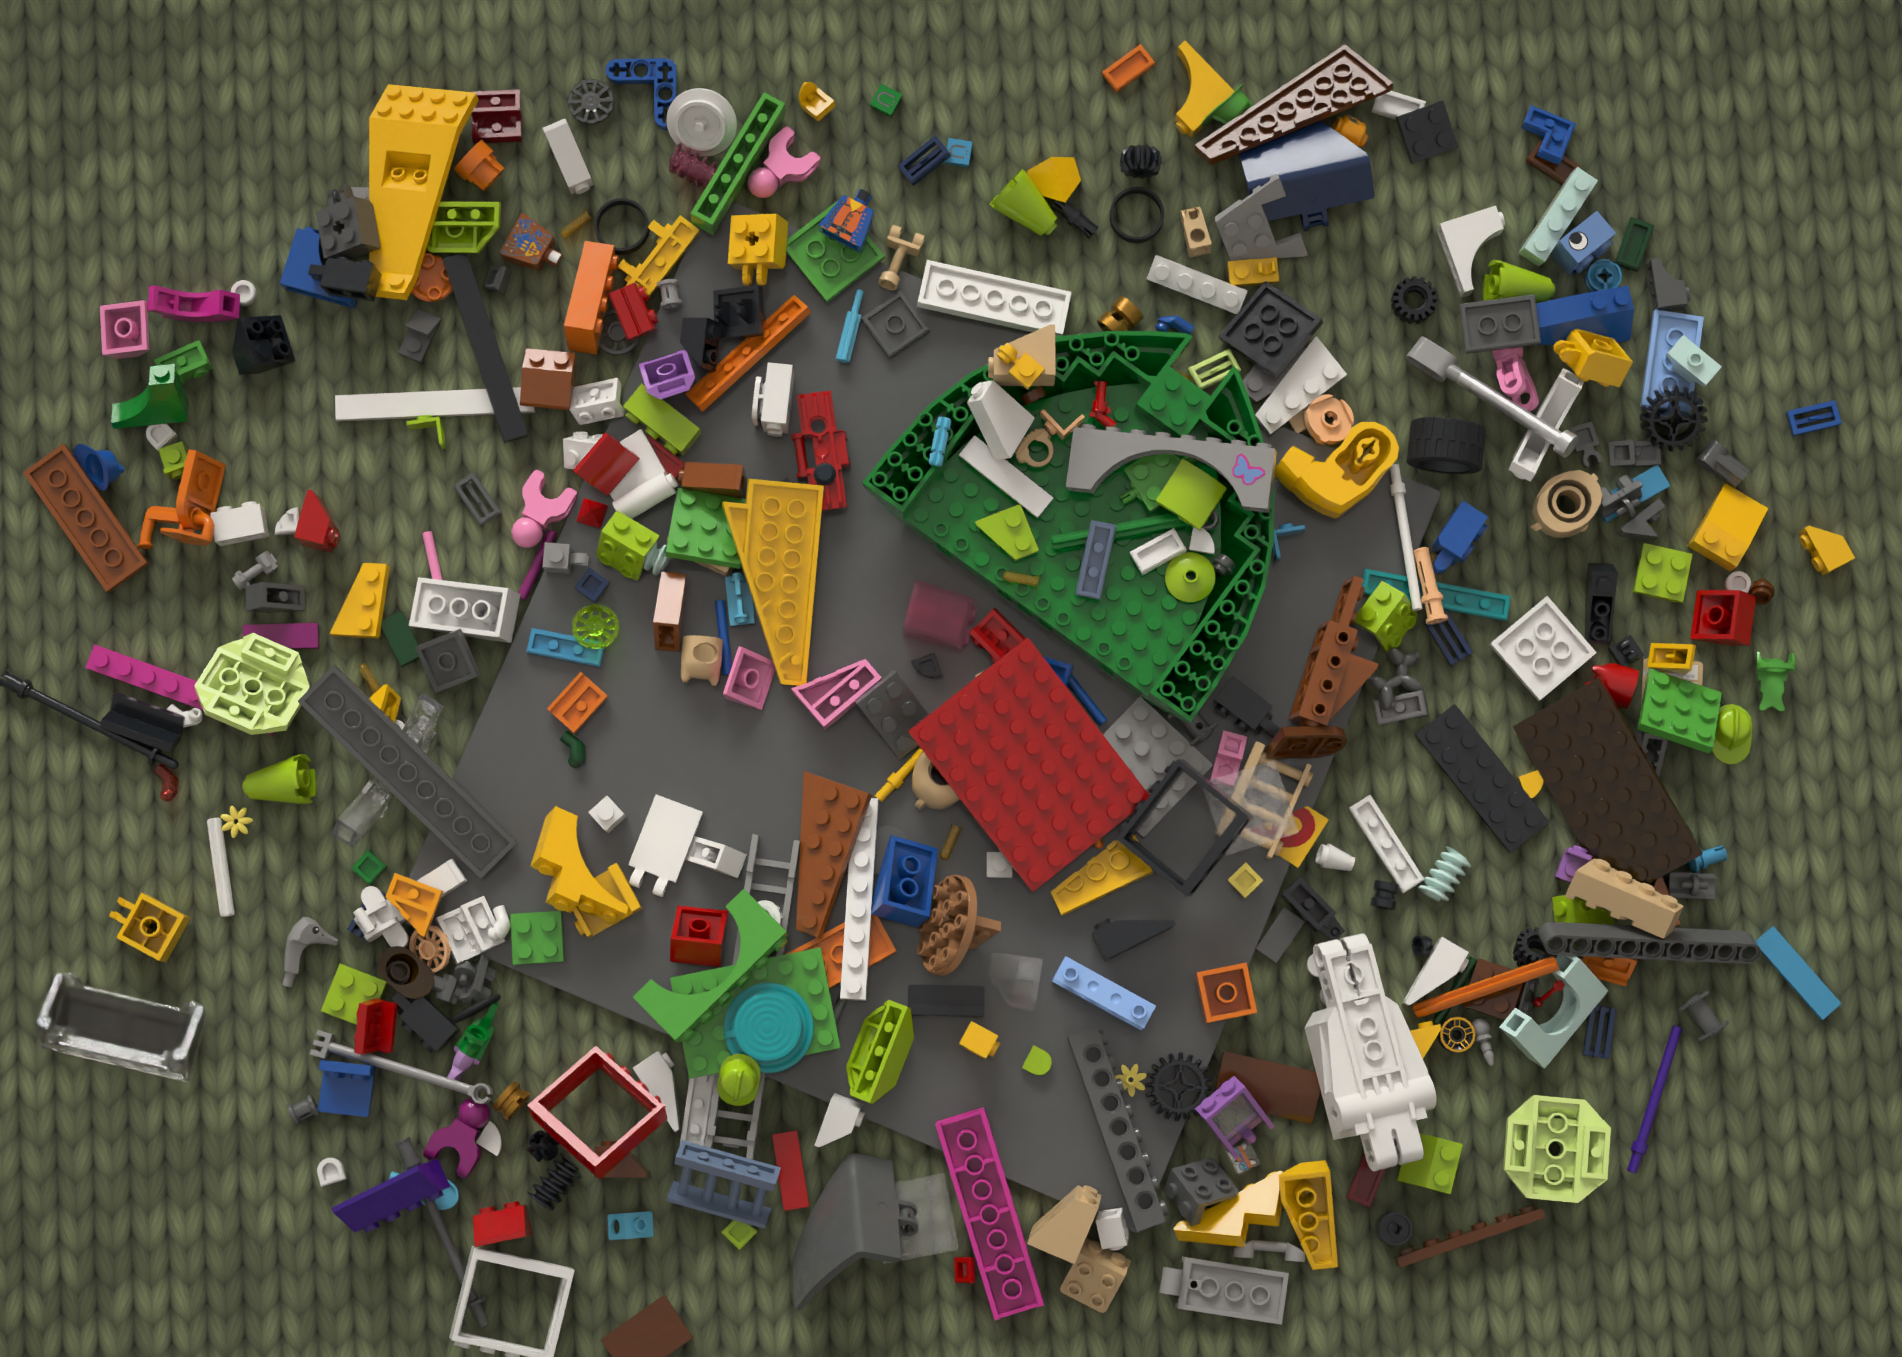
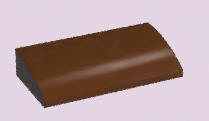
[1214,1051,1320,1124]

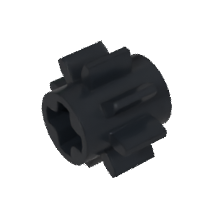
[527,1130,559,1162]

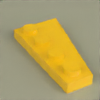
[1051,835,1153,916]

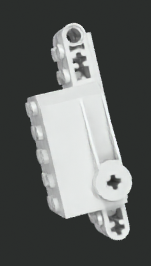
[1305,933,1436,1172]

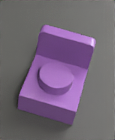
[1555,845,1593,883]

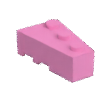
[791,659,882,730]

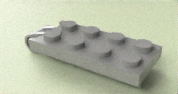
[1159,1256,1289,1325]

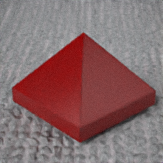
[576,498,608,529]
[954,1257,977,1283]

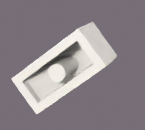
[685,836,747,878]
[814,1093,865,1147]

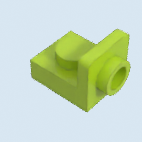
[158,441,187,480]

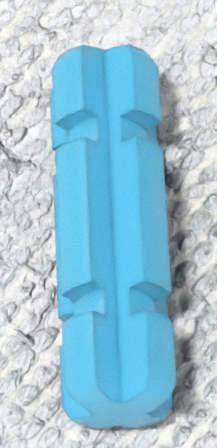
[929,417,951,467]

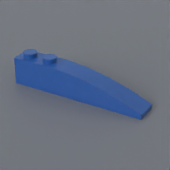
[1536,286,1634,346]

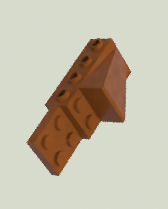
[1288,576,1379,727]

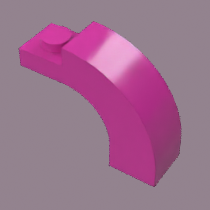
[147,285,240,322]

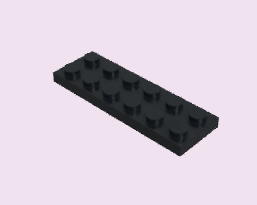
[1414,704,1550,853]

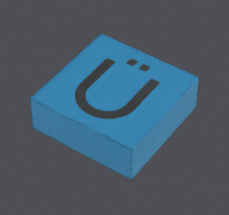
[945,138,973,168]

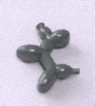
[1368,647,1423,711]

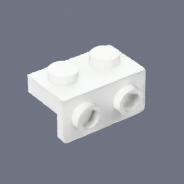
[563,431,603,469]

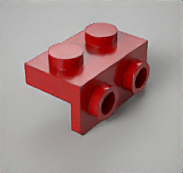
[969,608,1025,662]
[354,998,397,1055]

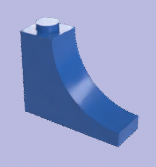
[280,227,358,309]

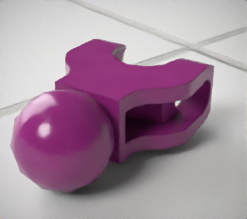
[423,1097,490,1179]

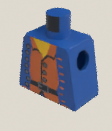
[819,189,874,254]

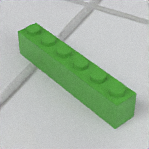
[691,92,786,235]

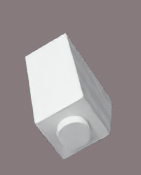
[543,119,594,194]
[967,380,1035,460]

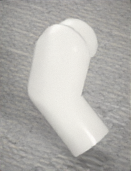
[166,704,203,727]
[488,905,511,941]

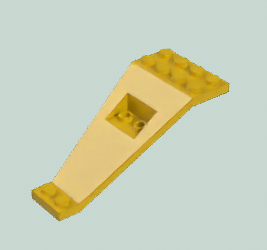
[369,84,478,300]

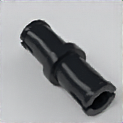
[1051,200,1099,239]

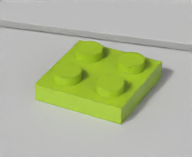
[1632,543,1693,603]
[321,964,387,1025]

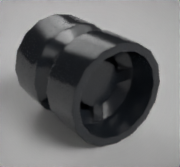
[1375,1212,1413,1246]

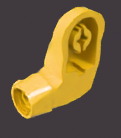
[1274,422,1399,519]

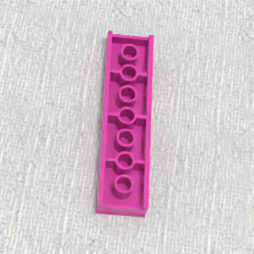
[935,1107,1044,1320]

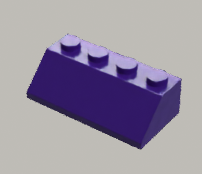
[331,1159,450,1233]

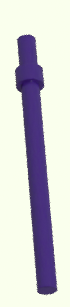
[1627,1026,1682,1174]

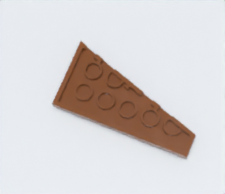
[796,771,872,939]

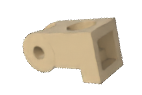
[1180,207,1212,258]

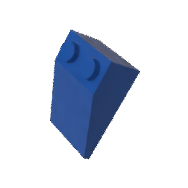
[871,835,938,928]

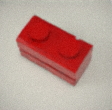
[608,282,659,341]

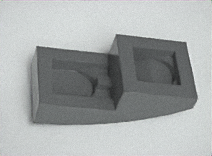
[1609,440,1662,467]

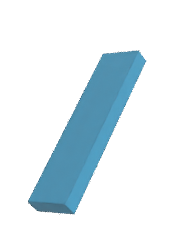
[1756,926,1842,1020]

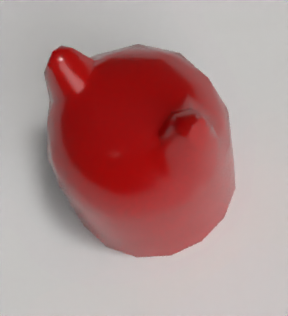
[1585,663,1639,709]

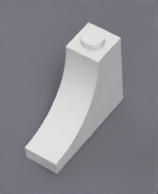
[1437,206,1505,298]

